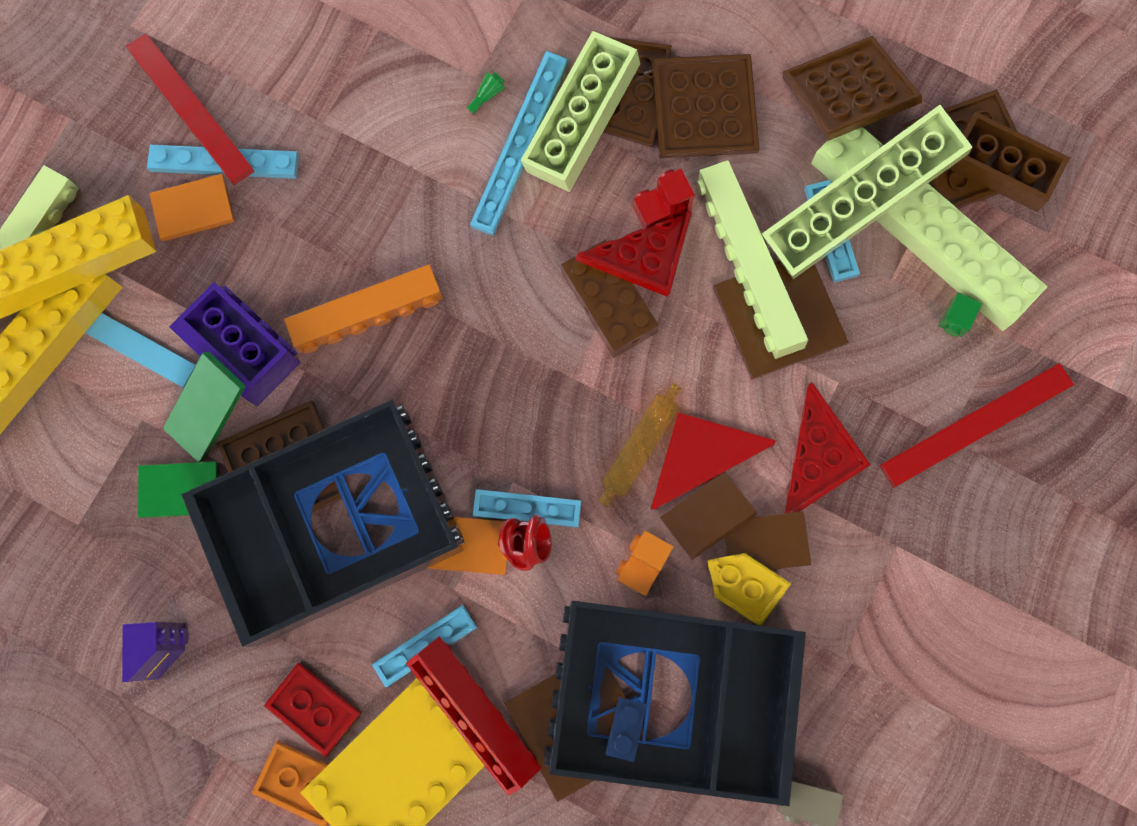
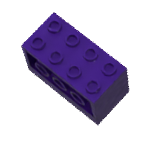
[169,282,300,407]

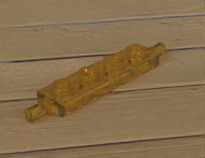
[598,383,681,508]

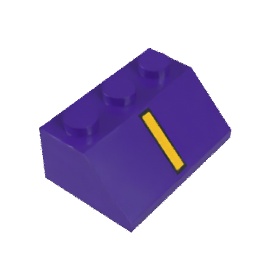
[122,622,189,682]

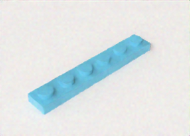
[147,145,299,179]

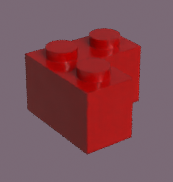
[633,168,695,229]

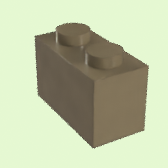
[777,779,843,826]

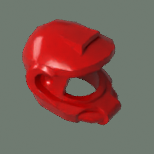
[497,515,552,571]

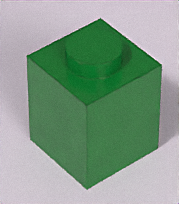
[938,292,982,337]

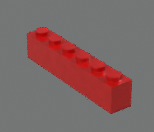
[406,636,542,796]

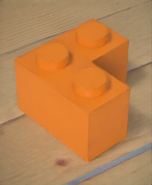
[615,530,674,597]

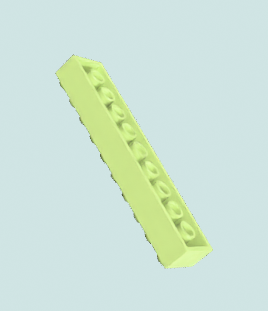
[811,127,1048,331]

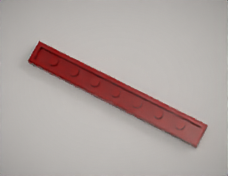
[126,33,255,186]
[879,363,1074,488]

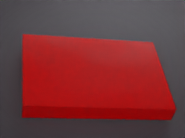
[264,662,362,758]

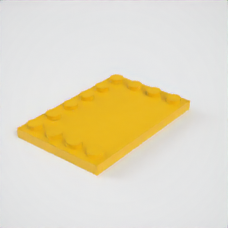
[300,678,484,826]

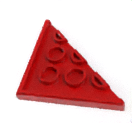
[575,211,692,297]
[784,382,870,513]
[650,412,776,510]

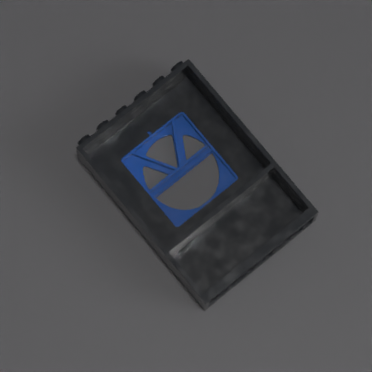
[181,399,465,647]
[544,600,806,807]

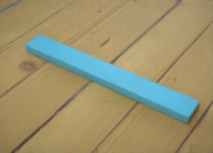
[470,51,569,236]
[85,313,196,388]

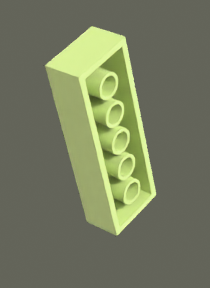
[521,31,640,192]

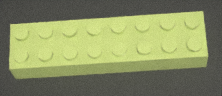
[762,105,972,279]

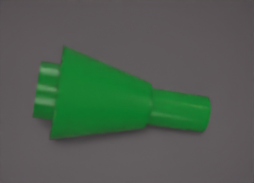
[467,72,505,115]

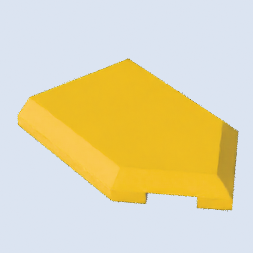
[707,553,791,626]

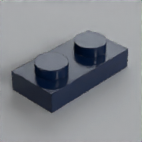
[605,697,647,762]

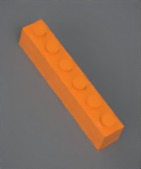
[284,264,443,353]

